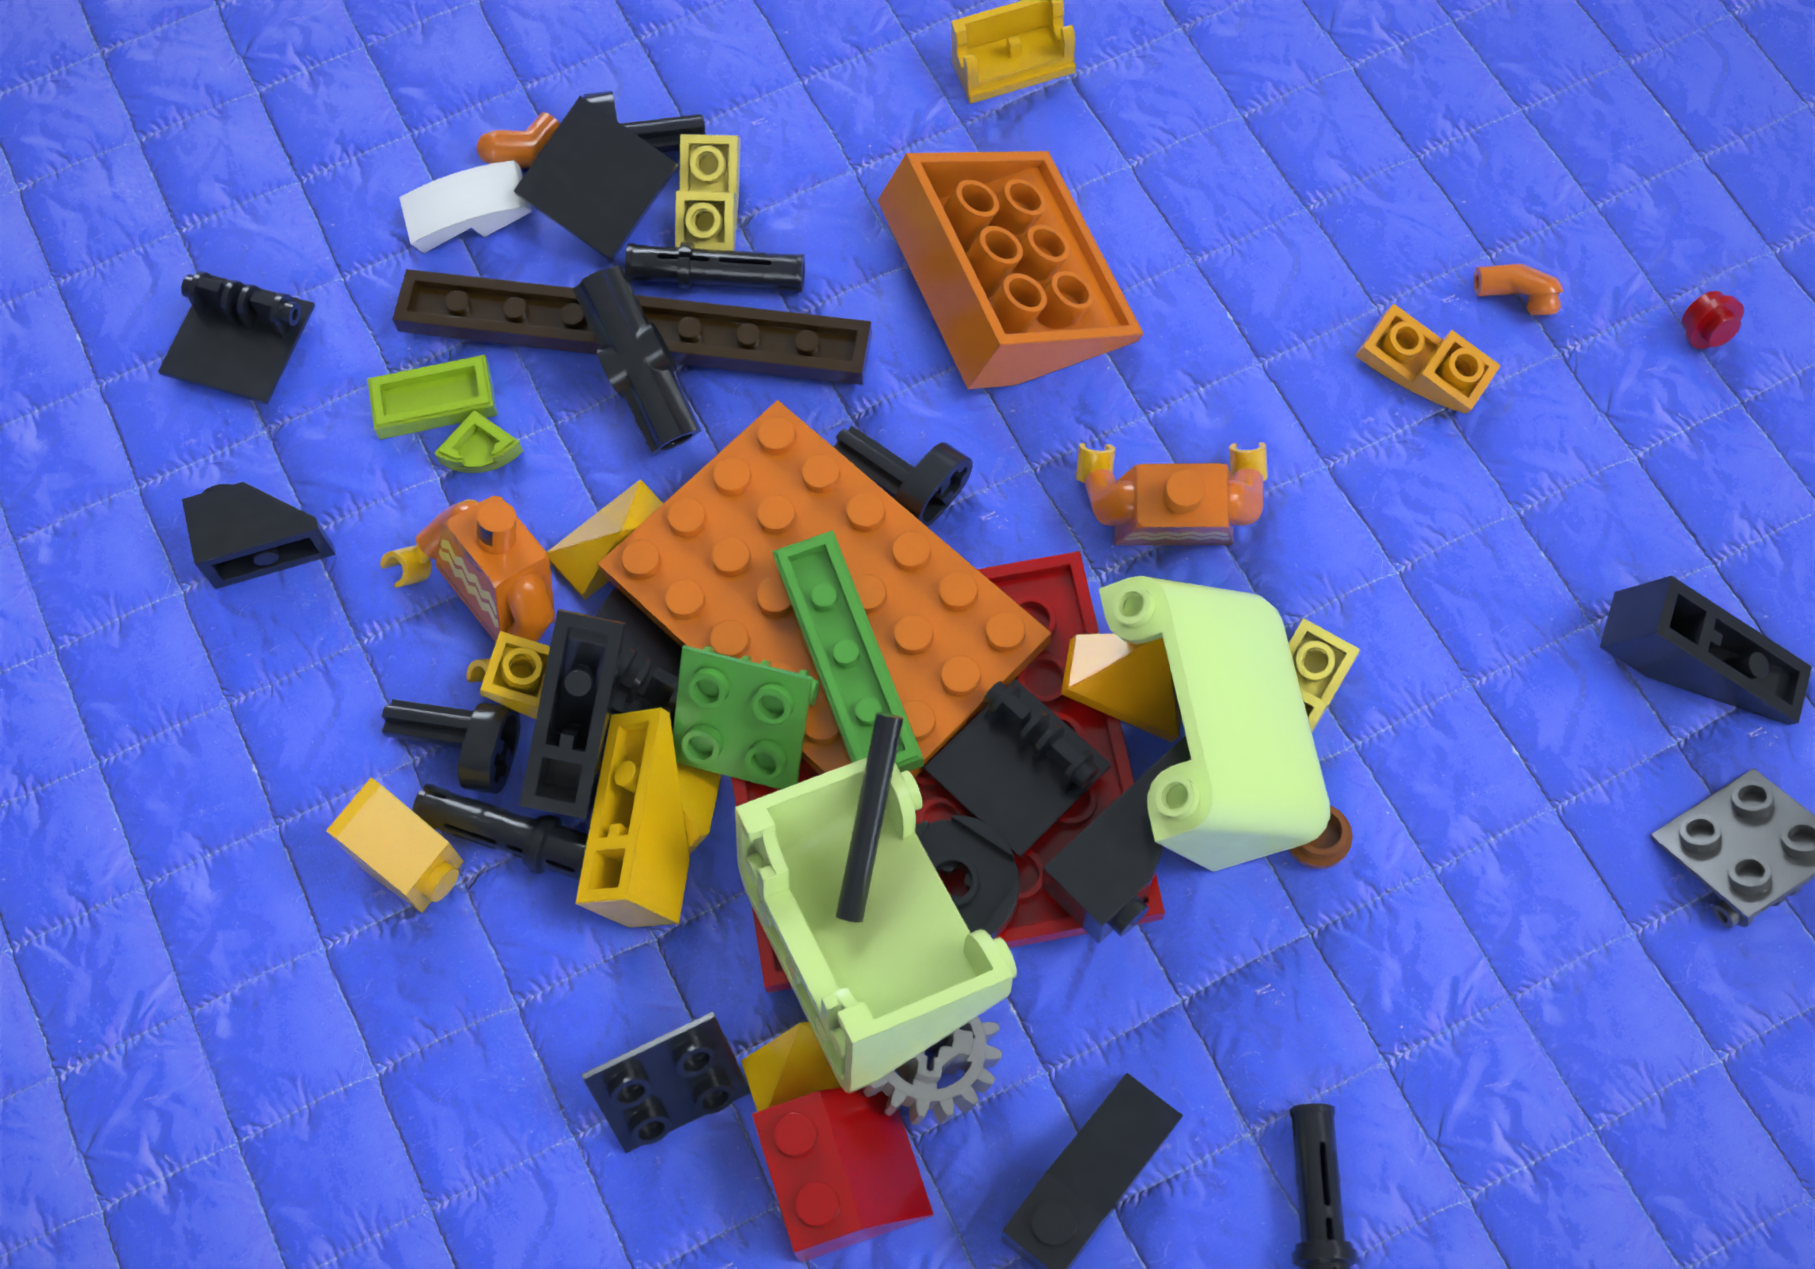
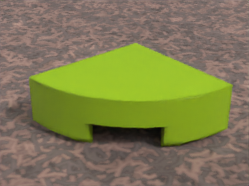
[434,410,523,473]

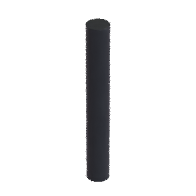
[836,712,903,923]

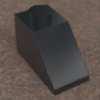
[182,482,336,589]

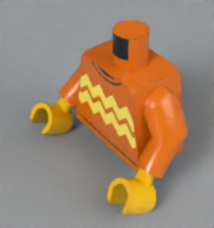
[1076,442,1268,545]
[380,496,555,697]

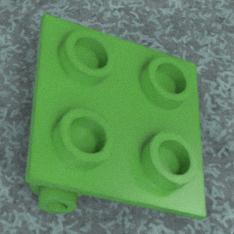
[673,645,820,790]

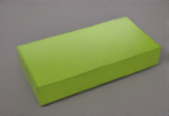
[367,354,498,440]

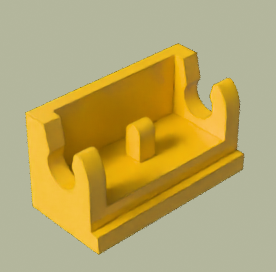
[951,0,1076,104]

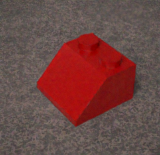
[752,1087,934,1263]

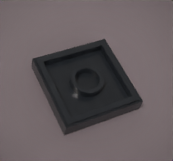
[514,95,678,262]

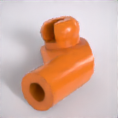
[476,112,560,169]
[1473,264,1564,315]

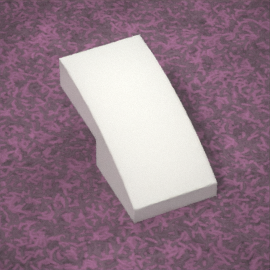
[399,160,532,253]

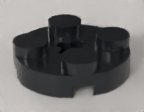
[915,816,1019,939]

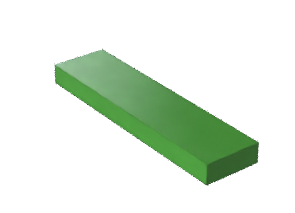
[772,530,924,772]

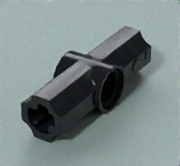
[572,265,702,454]

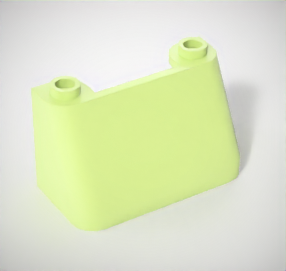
[1099,576,1330,872]
[735,757,1017,1094]

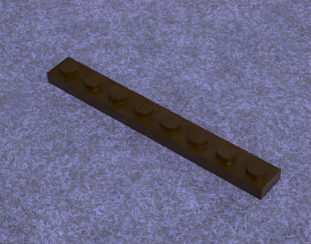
[392,269,872,385]

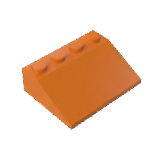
[877,151,1144,389]

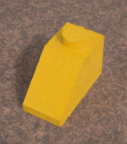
[326,777,464,913]

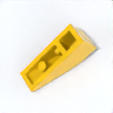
[575,708,690,928]

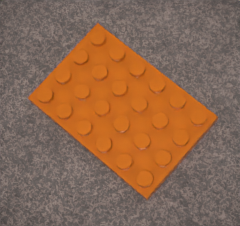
[597,400,1051,779]

